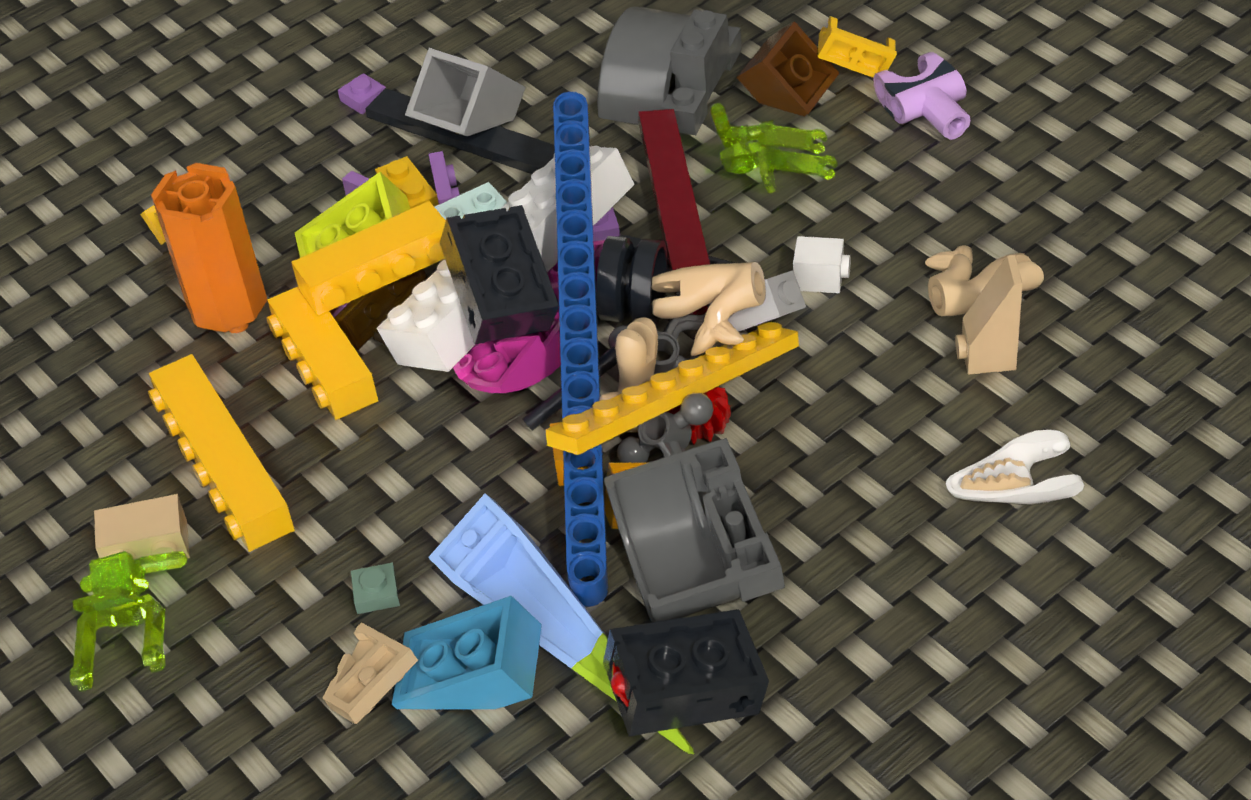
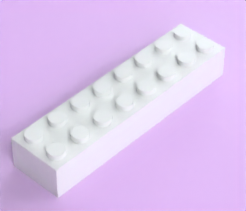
[377,146,635,372]

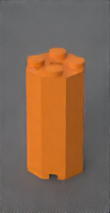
[151,163,267,333]

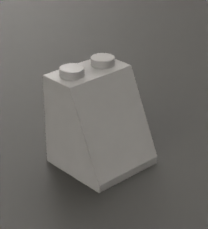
[405,48,526,136]

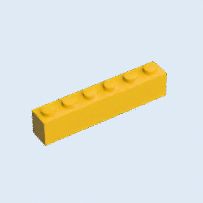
[148,354,295,552]

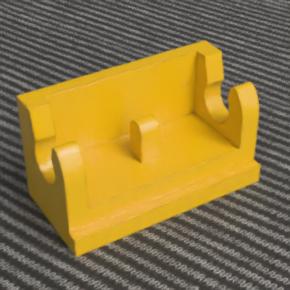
[817,16,897,78]

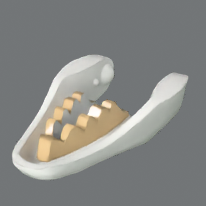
[946,430,1084,505]

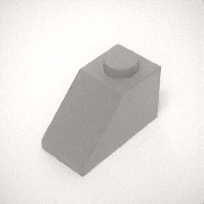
[709,270,806,332]

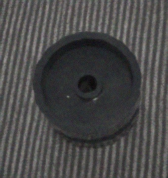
[596,236,668,325]

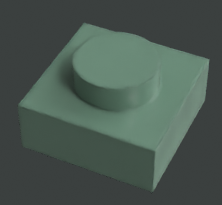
[351,562,400,614]

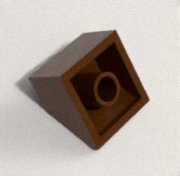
[737,21,839,116]

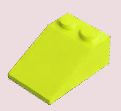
[295,172,410,258]

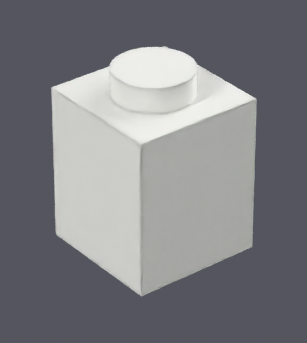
[793,236,851,293]

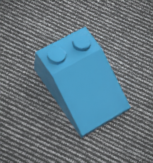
[391,596,542,709]

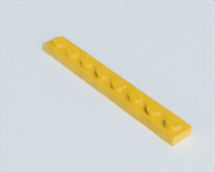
[546,322,799,455]

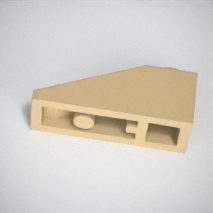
[955,255,1023,375]

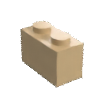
[94,494,190,575]

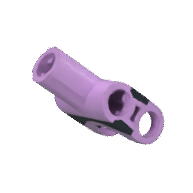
[873,52,971,140]

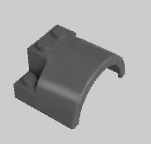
[597,6,742,136]
[604,438,785,622]

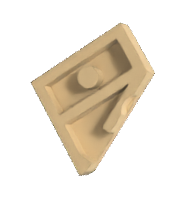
[323,623,418,724]

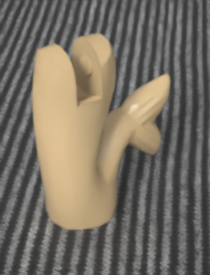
[925,245,1044,316]
[651,262,766,356]
[599,317,658,441]

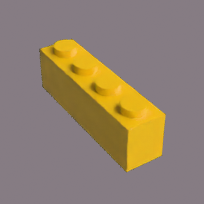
[291,201,446,316]
[266,286,378,420]

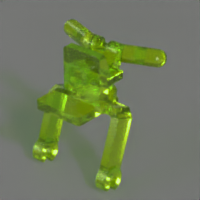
[710,103,838,193]
[70,551,187,692]

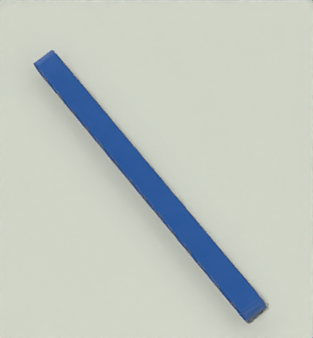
[553,92,608,607]

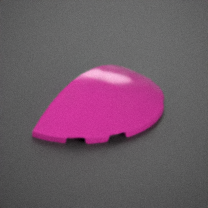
[453,240,605,393]

